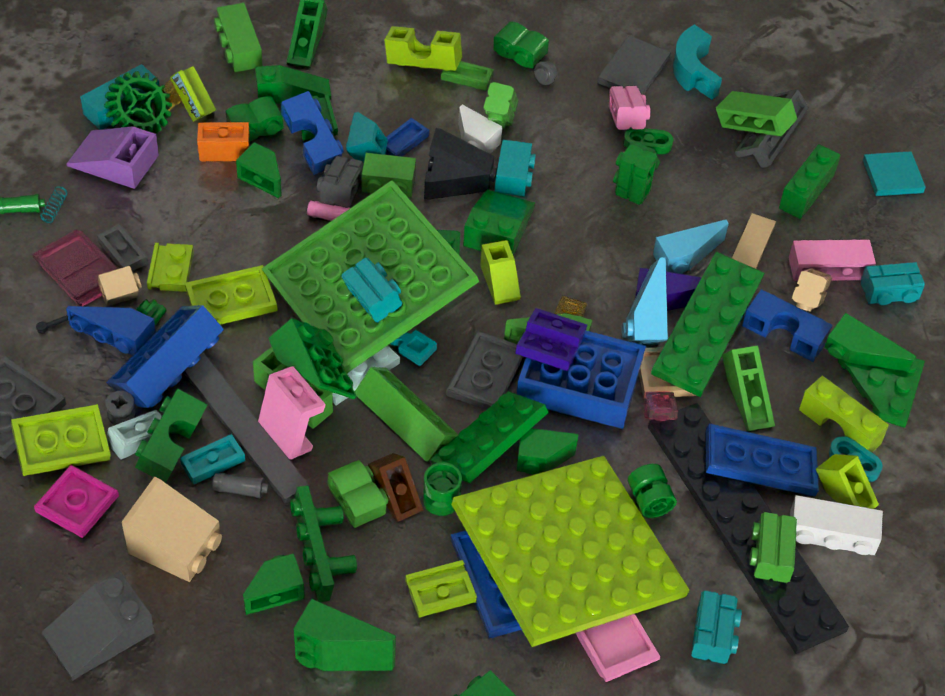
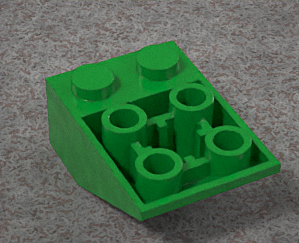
[268,318,357,399]

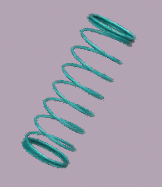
[40,186,68,223]

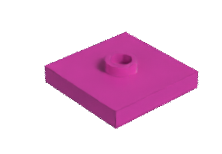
[34,465,119,538]

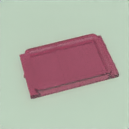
[32,229,118,306]

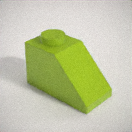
[816,454,879,509]

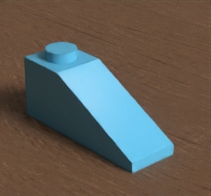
[653,219,729,274]

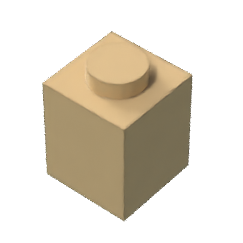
[98,266,141,307]

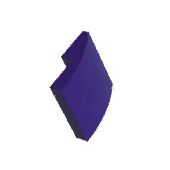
[515,308,587,371]

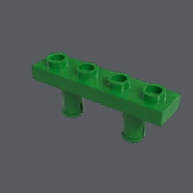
[290,486,357,602]

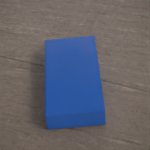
[385,118,429,157]

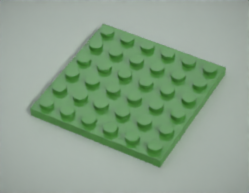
[262,180,479,374]

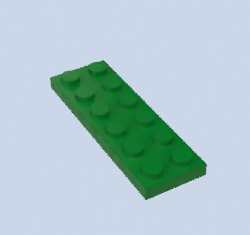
[651,251,765,397]

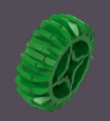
[104,71,172,134]

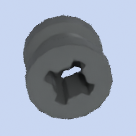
[105,391,136,425]

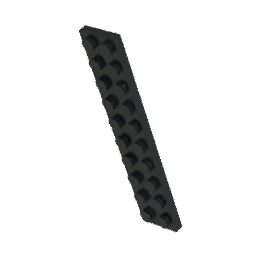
[648,403,849,654]

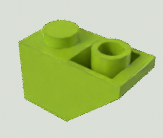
[480,240,521,305]

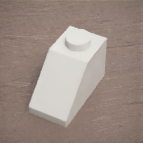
[458,104,502,154]

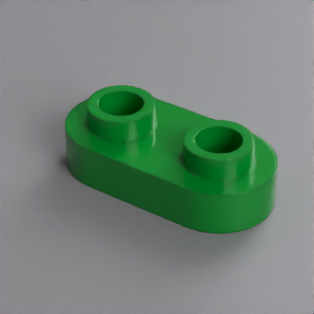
[623,128,674,155]

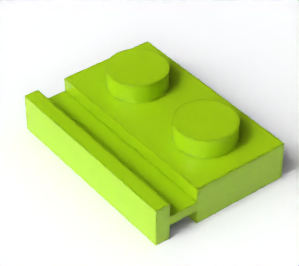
[147,243,194,292]
[405,560,477,618]

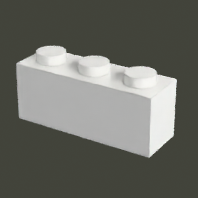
[790,495,883,555]

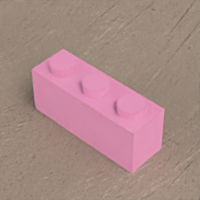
[789,239,876,281]

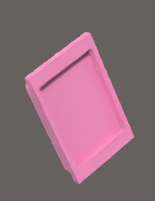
[576,614,660,682]

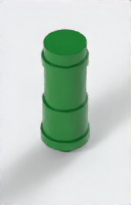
[0,194,46,214]

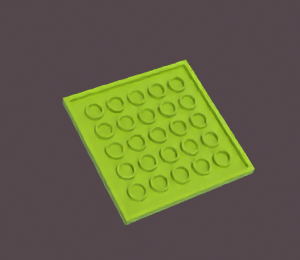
[451,456,690,647]

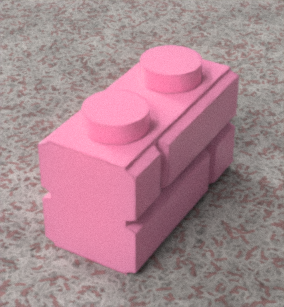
[609,86,650,130]

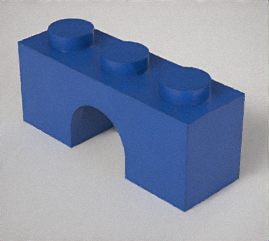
[281,91,344,175]
[742,289,833,362]

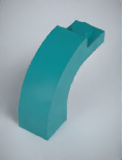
[673,24,722,100]

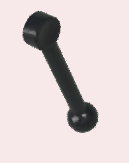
[36,306,89,333]

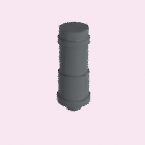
[213,473,269,498]

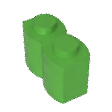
[327,460,388,528]

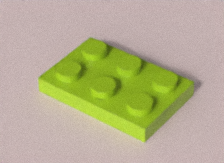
[185,265,278,324]
[11,404,111,476]

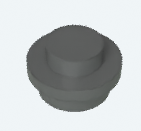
[534,61,557,85]

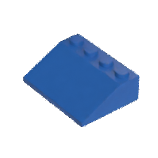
[517,331,646,429]

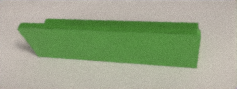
[355,367,458,462]

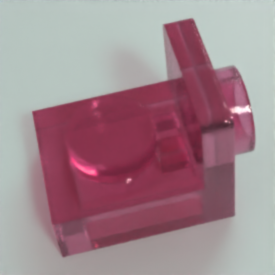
[644,392,678,421]

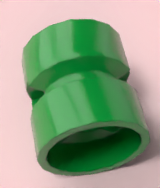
[423,462,462,516]
[627,464,677,518]

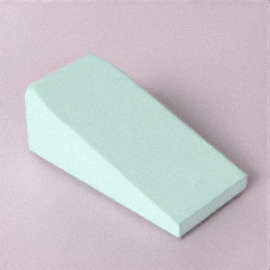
[107,410,162,459]

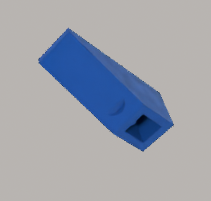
[66,306,156,356]

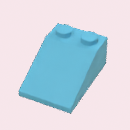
[622,257,668,345]

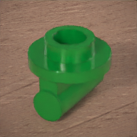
[136,299,167,326]

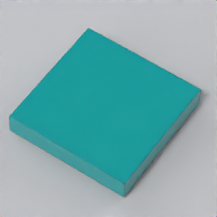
[863,151,926,196]

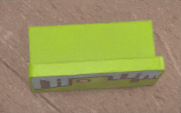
[170,66,216,122]

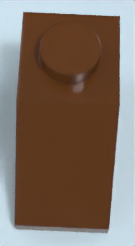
[368,453,423,522]

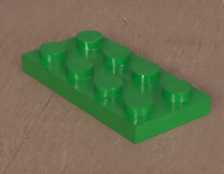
[430,391,548,484]

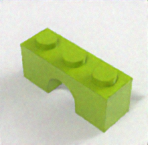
[384,26,462,71]
[799,375,889,452]

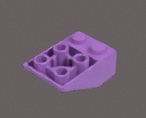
[67,127,159,189]

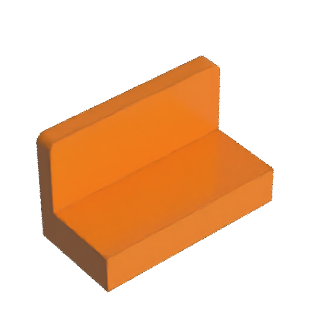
[197,122,249,162]

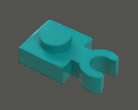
[390,330,437,366]

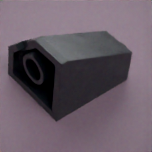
[424,128,498,200]

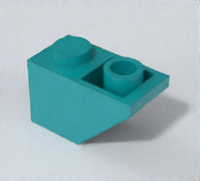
[346,112,388,163]

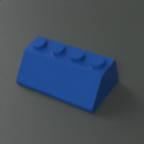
[106,305,224,408]

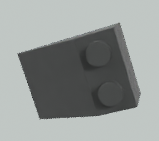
[42,570,155,681]

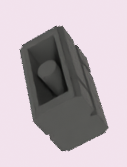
[317,156,364,208]

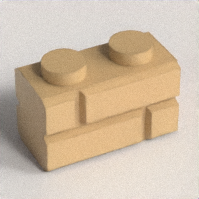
[792,268,832,312]

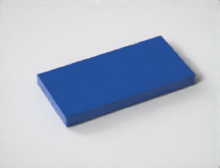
[706,424,819,497]
[451,530,522,639]

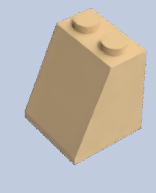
[122,477,222,582]

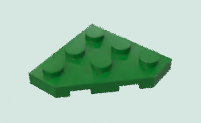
[838,358,925,428]

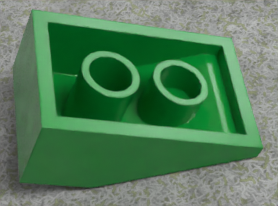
[463,190,535,256]
[294,599,396,671]

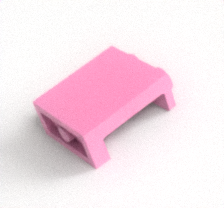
[258,366,326,460]

